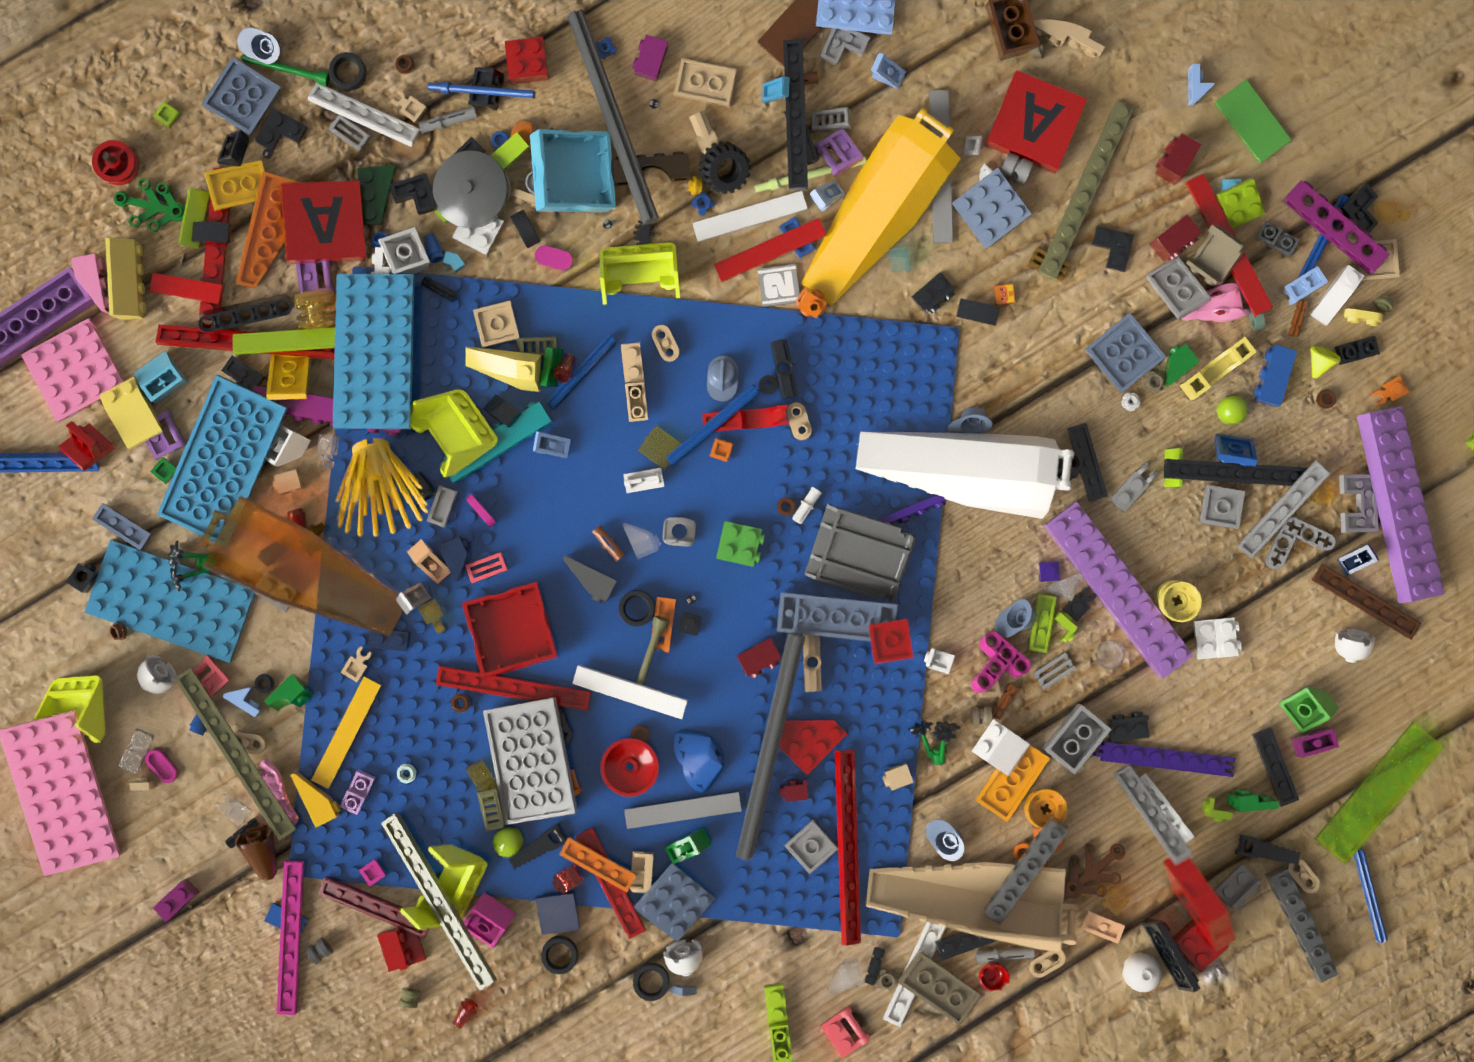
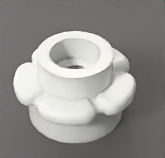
[1121,393,1140,411]

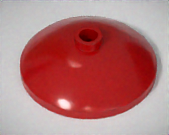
[601,738,659,797]

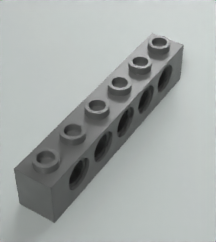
[984,815,1068,924]
[1265,866,1339,983]

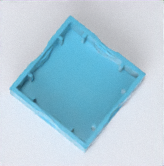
[530,129,616,212]

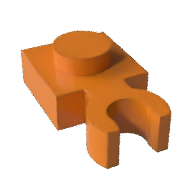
[1371,376,1409,405]

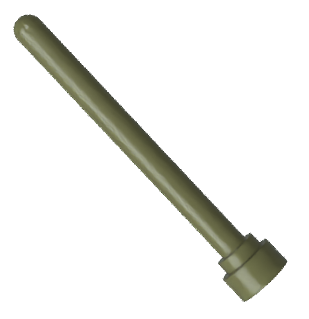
[632,615,669,704]

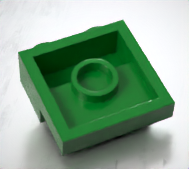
[1227,788,1279,812]

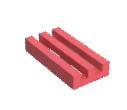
[465,552,508,583]

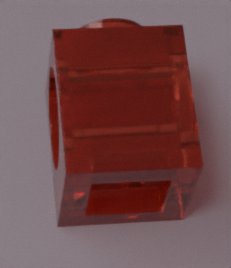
[552,864,584,894]

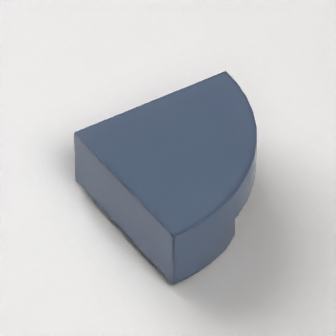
[670,985,697,996]

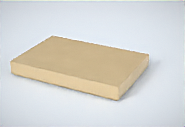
[674,58,737,108]

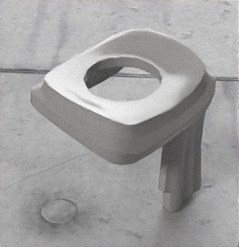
[662,517,696,547]

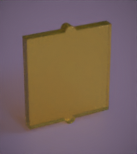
[637,425,682,470]

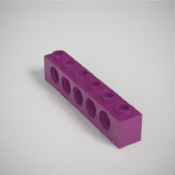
[1282,180,1390,275]

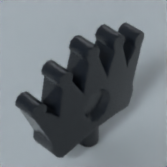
[633,220,655,245]

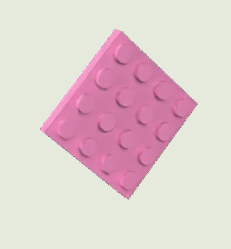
[21,318,124,422]

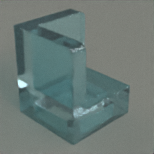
[887,247,911,272]

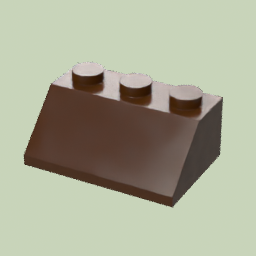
[985,0,1040,61]

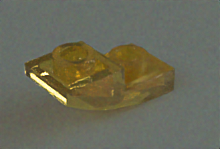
[466,759,499,800]

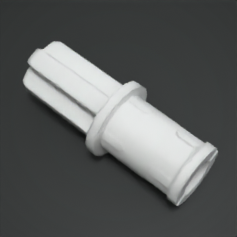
[792,487,822,524]

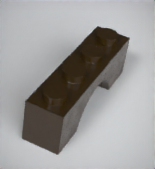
[612,152,690,186]

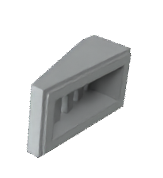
[811,107,852,132]

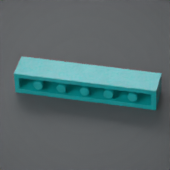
[441,401,553,484]

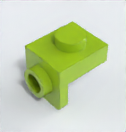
[1053,612,1078,642]
[1202,796,1233,823]

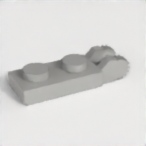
[1109,461,1159,512]

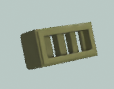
[516,337,557,357]
[477,787,505,831]

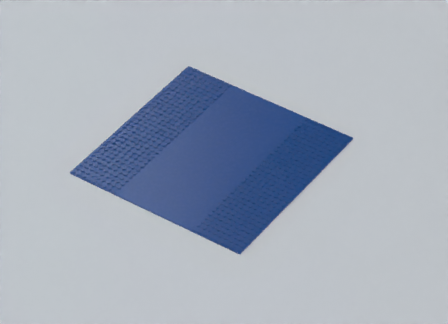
[289,266,959,937]

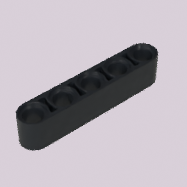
[198,294,293,332]

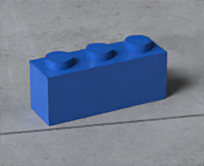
[1253,344,1297,408]

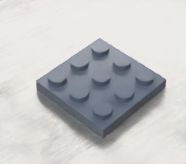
[201,57,282,137]
[952,167,1033,249]
[1084,313,1166,394]
[634,863,715,942]

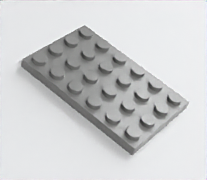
[483,697,578,825]

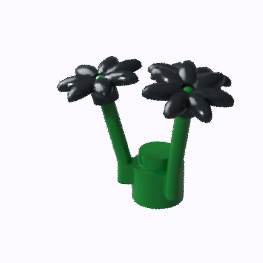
[168,540,215,592]
[909,720,961,765]

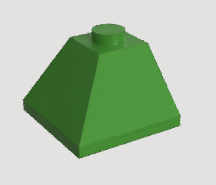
[1278,686,1339,733]

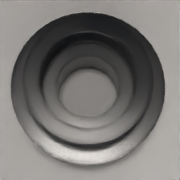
[759,375,778,394]
[255,674,274,693]

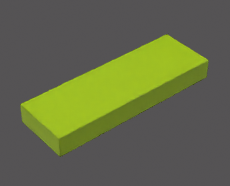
[178,188,209,249]
[1028,593,1057,653]

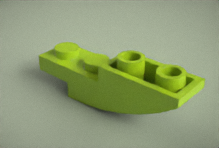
[764,982,793,1062]

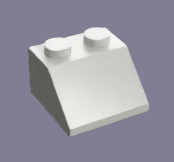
[378,227,430,274]
[972,719,1030,776]

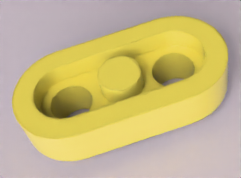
[1344,309,1383,326]

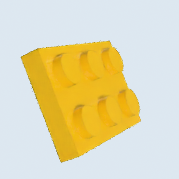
[204,160,265,211]
[266,354,311,400]

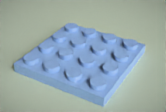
[816,0,895,35]

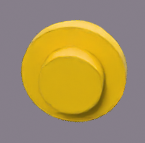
[688,176,702,196]

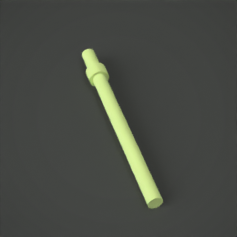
[754,156,866,193]

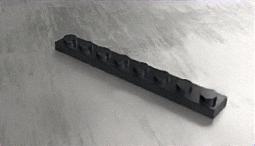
[783,39,808,191]
[1164,459,1307,486]

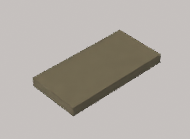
[897,950,982,1026]

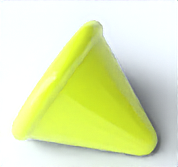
[1310,346,1341,379]

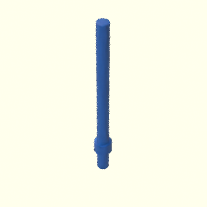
[427,81,536,98]

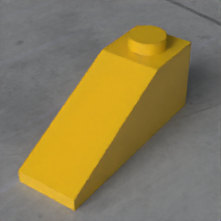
[291,772,340,827]

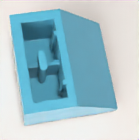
[135,350,189,404]

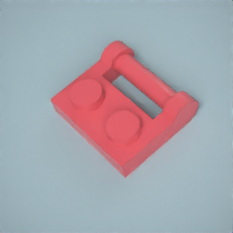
[194,655,231,697]
[820,1006,871,1058]

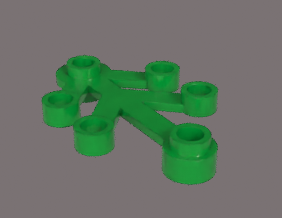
[114,178,185,232]

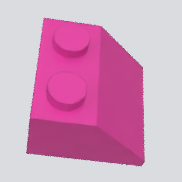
[464,892,516,948]

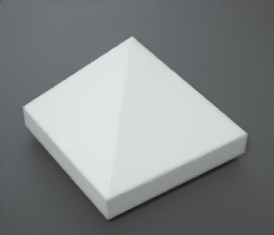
[963,136,982,156]

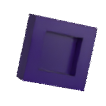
[1038,561,1060,582]

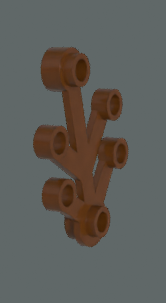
[1064,843,1126,899]

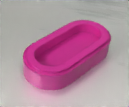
[535,246,573,271]
[466,493,497,527]
[145,749,179,783]

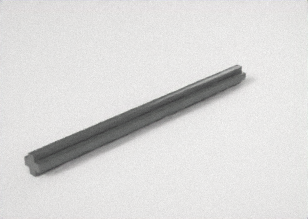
[567,9,659,225]
[736,632,805,861]

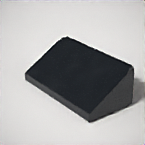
[217,130,250,166]

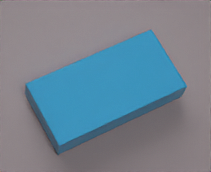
[762,76,790,103]

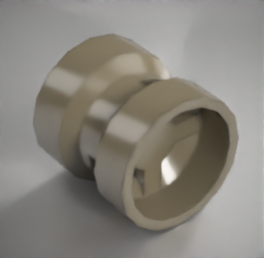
[971,706,992,726]

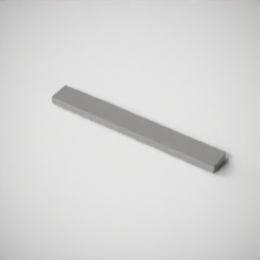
[929,90,953,243]

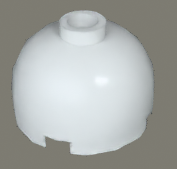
[1335,629,1375,663]
[137,655,177,694]
[663,939,703,976]
[1122,952,1162,992]

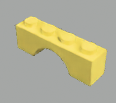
[1179,337,1257,400]

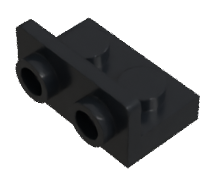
[468,67,504,111]
[911,272,956,315]
[1107,712,1150,743]

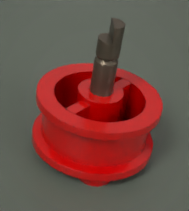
[92,140,140,186]

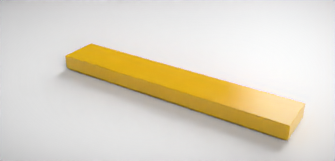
[311,676,382,789]

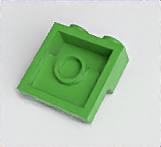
[716,521,765,567]

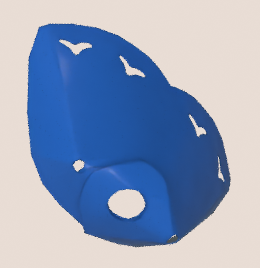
[673,730,724,794]

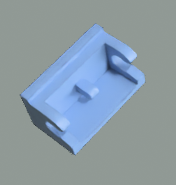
[1283,266,1328,305]

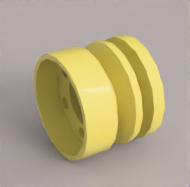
[1153,580,1202,622]

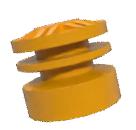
[1024,788,1068,829]

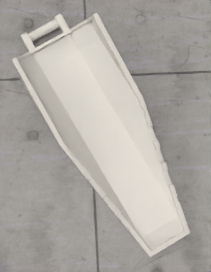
[856,432,1074,519]

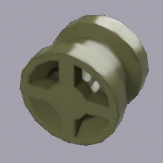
[398,987,420,1008]

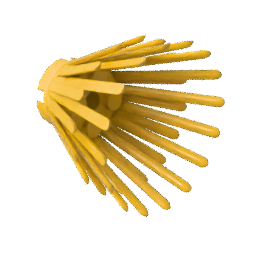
[336,438,428,537]

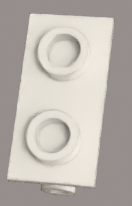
[623,468,664,493]

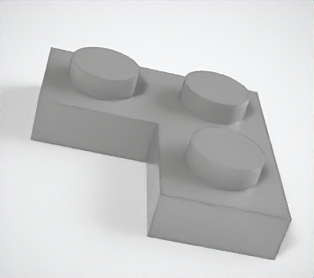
[819,28,870,66]

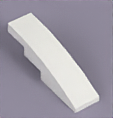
[1140,773,1195,844]

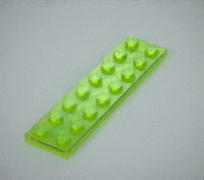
[1314,722,1444,865]

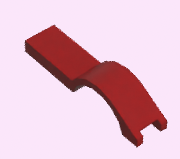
[702,405,790,432]

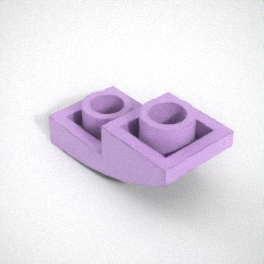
[340,769,376,815]

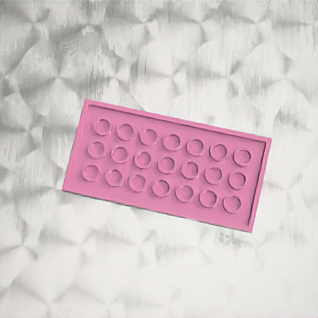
[0,710,121,876]

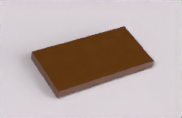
[757,0,823,67]

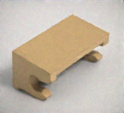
[630,851,654,893]

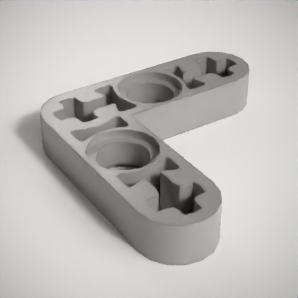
[1265,517,1336,569]

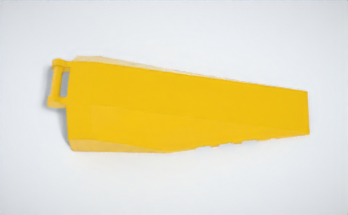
[801,108,961,306]

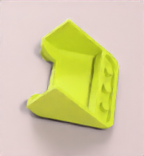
[411,389,498,477]
[33,676,105,742]

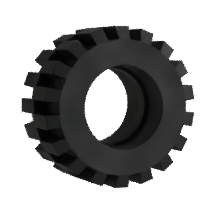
[699,141,751,194]

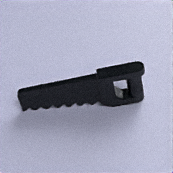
[509,823,568,870]
[1235,835,1300,864]

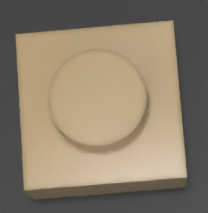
[130,777,155,791]

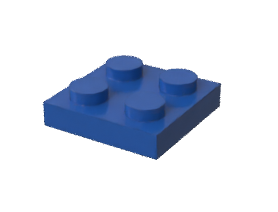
[1214,433,1258,466]

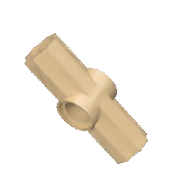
[689,111,725,170]
[803,634,822,692]

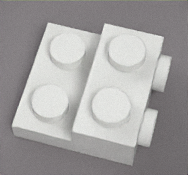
[1193,617,1242,660]

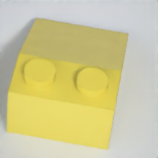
[99,377,163,450]

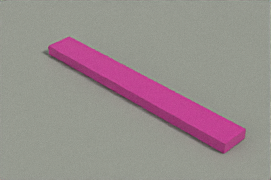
[276,860,305,1015]

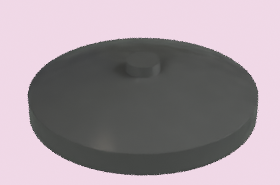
[433,150,509,228]

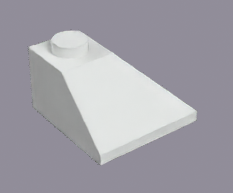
[266,424,311,467]

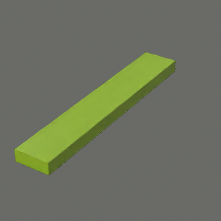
[435,132,530,223]
[233,327,335,355]

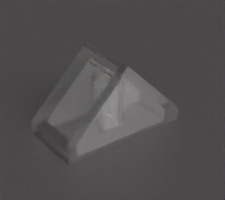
[1043,573,1082,602]

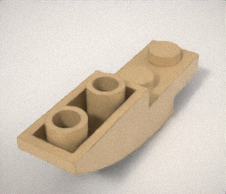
[1033,19,1105,58]
[621,342,648,422]

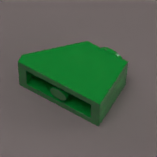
[1164,343,1200,387]

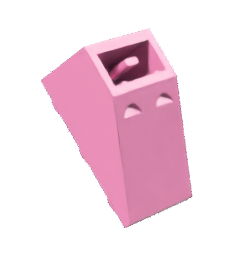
[71,254,110,315]

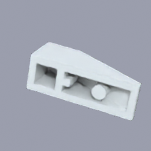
[1310,265,1364,326]

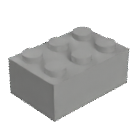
[1042,704,1112,774]

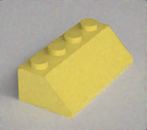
[105,238,146,320]

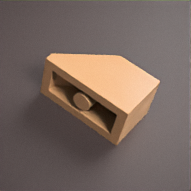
[407,539,451,584]

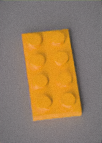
[975,745,1050,822]

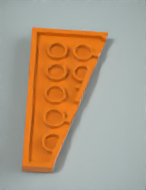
[235,172,303,289]

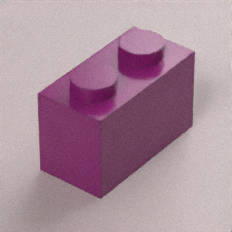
[632,34,668,82]
[1291,727,1339,758]
[153,878,200,922]

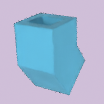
[443,251,466,273]

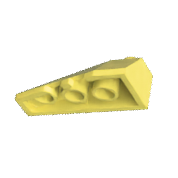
[466,347,541,392]

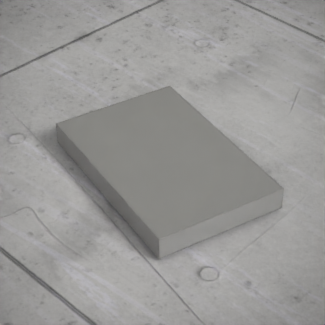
[1146,255,1211,320]

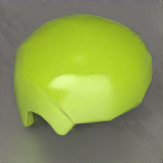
[1216,395,1249,424]
[492,826,524,858]

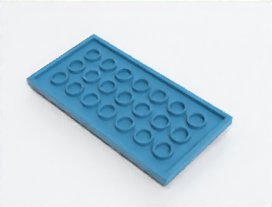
[333,274,415,430]
[157,375,288,547]
[84,540,255,663]

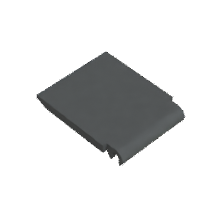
[804,503,917,602]

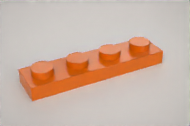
[559,837,637,892]

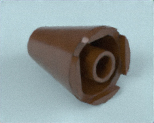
[235,824,277,881]

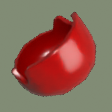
[978,962,1010,991]

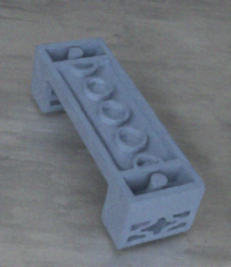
[777,593,897,641]

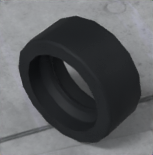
[329,52,367,91]
[510,209,541,248]
[618,590,655,627]
[541,936,578,975]
[633,962,670,1001]

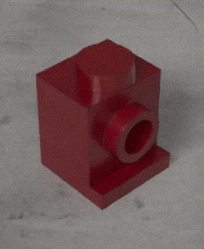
[780,779,808,802]

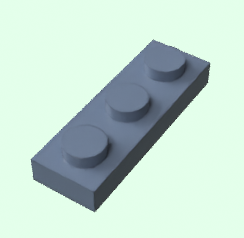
[92,503,153,550]

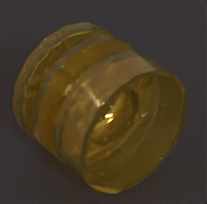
[293,290,336,330]

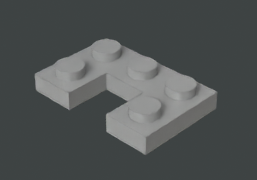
[1339,474,1379,533]

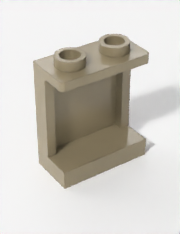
[1186,225,1248,286]

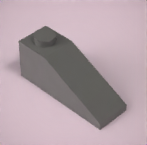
[563,555,617,603]

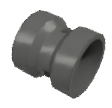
[305,937,333,965]

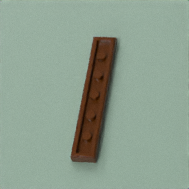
[1312,564,1421,640]

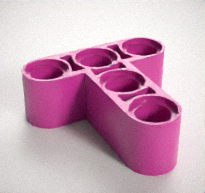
[971,632,1031,693]

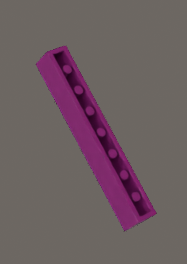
[253,386,405,437]

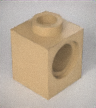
[273,469,305,495]
[882,763,913,790]

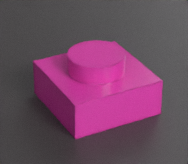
[359,859,387,886]

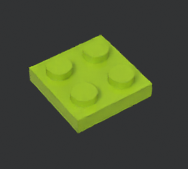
[1216,178,1265,229]

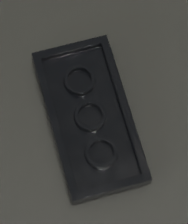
[1141,918,1201,993]

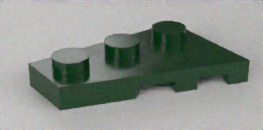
[357,165,396,226]

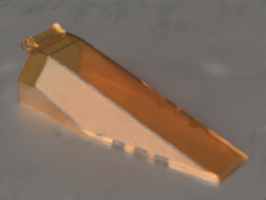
[196,496,403,636]

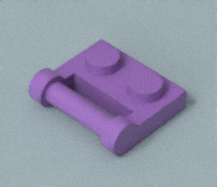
[814,128,863,177]
[296,260,335,298]
[146,410,187,460]

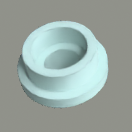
[397,764,416,783]

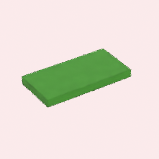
[1214,80,1291,164]

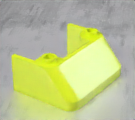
[600,242,680,304]
[400,845,487,930]

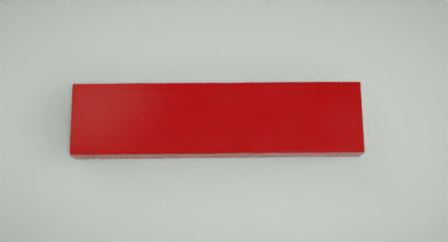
[149,273,225,305]

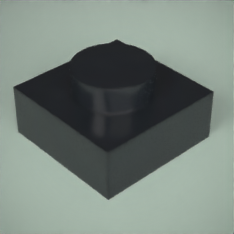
[679,613,702,636]

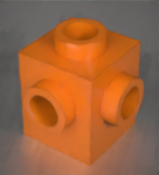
[795,286,827,319]

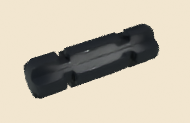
[421,276,457,302]
[225,818,260,849]
[865,947,885,985]

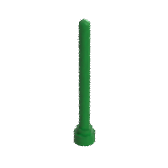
[241,54,331,87]

